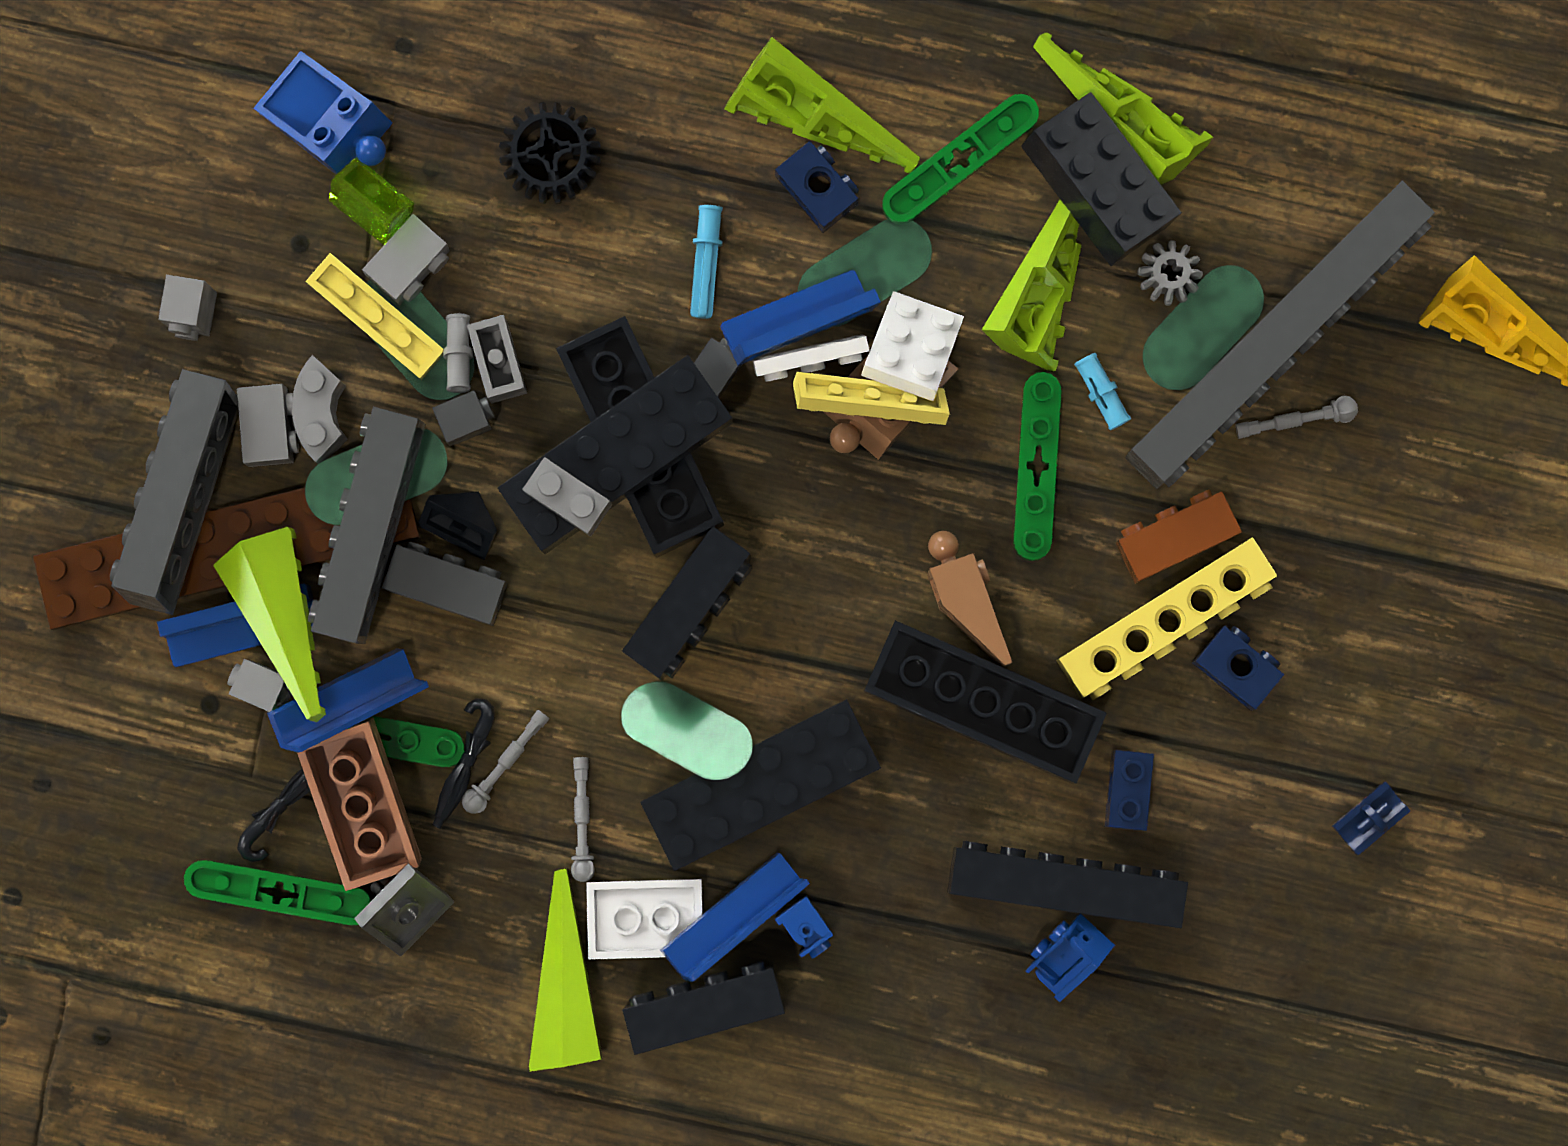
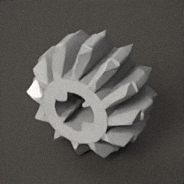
[1137,240,1203,306]

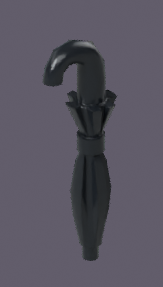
[432,698,495,829]
[237,768,310,862]

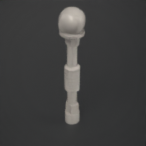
[1235,396,1358,439]
[462,710,549,814]
[571,757,595,882]

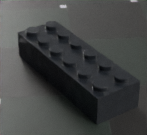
[556,316,724,558]
[497,355,733,554]
[864,620,1107,784]
[640,699,881,871]
[947,841,1188,928]

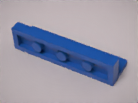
[720,270,881,366]
[157,583,314,667]
[267,648,429,753]
[660,853,810,982]

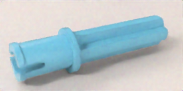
[690,205,723,319]

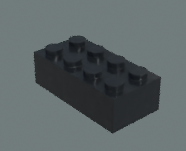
[1021,92,1182,266]
[622,526,753,681]
[622,960,785,1055]

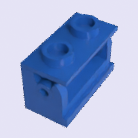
[775,895,833,959]
[1026,914,1115,1002]

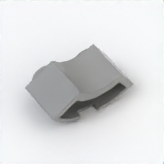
[292,355,348,464]

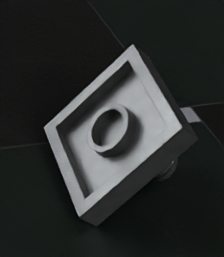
[354,863,454,957]

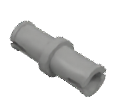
[443,313,473,393]

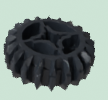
[499,102,601,204]

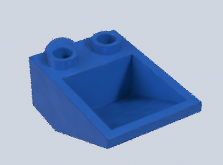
[253,51,392,181]

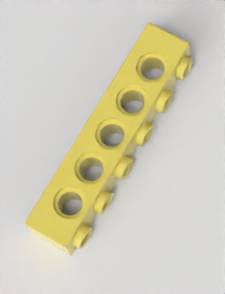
[1056,537,1277,701]

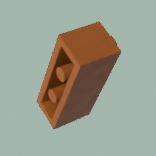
[1116,489,1242,583]

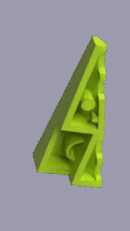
[1033,32,1213,185]
[724,37,920,173]
[982,200,1081,371]
[213,527,326,722]
[529,869,603,1072]

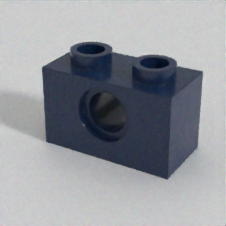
[775,141,859,233]
[1192,626,1284,711]
[1104,750,1154,831]

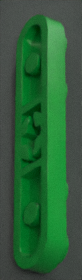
[882,94,1039,225]
[1013,372,1061,561]
[373,716,465,767]
[184,860,373,925]

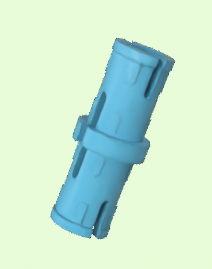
[1074,352,1132,431]

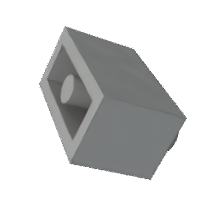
[362,214,450,306]
[158,275,217,341]
[467,315,527,404]
[237,384,299,467]
[522,457,612,537]
[227,659,292,712]

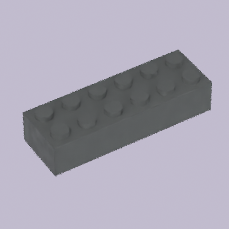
[110,369,239,615]
[308,406,426,644]

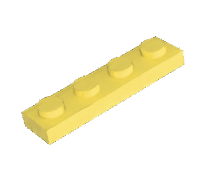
[306,253,443,380]
[793,372,950,425]

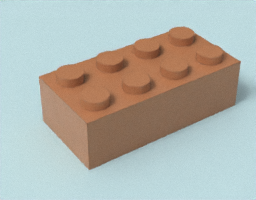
[297,716,422,891]

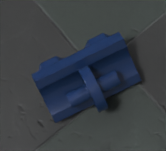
[1332,781,1410,855]

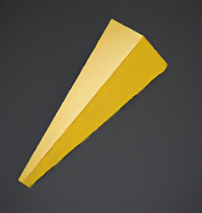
[1419,255,1568,387]

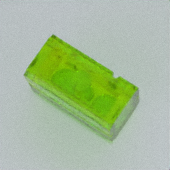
[329,158,414,245]

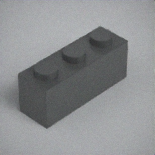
[382,541,508,627]

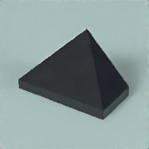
[417,491,497,560]

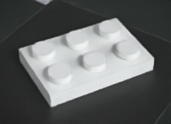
[861,291,964,401]
[752,334,870,382]
[586,879,703,959]

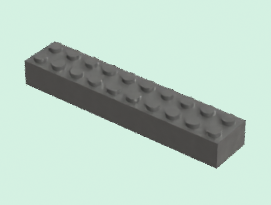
[1124,180,1435,489]

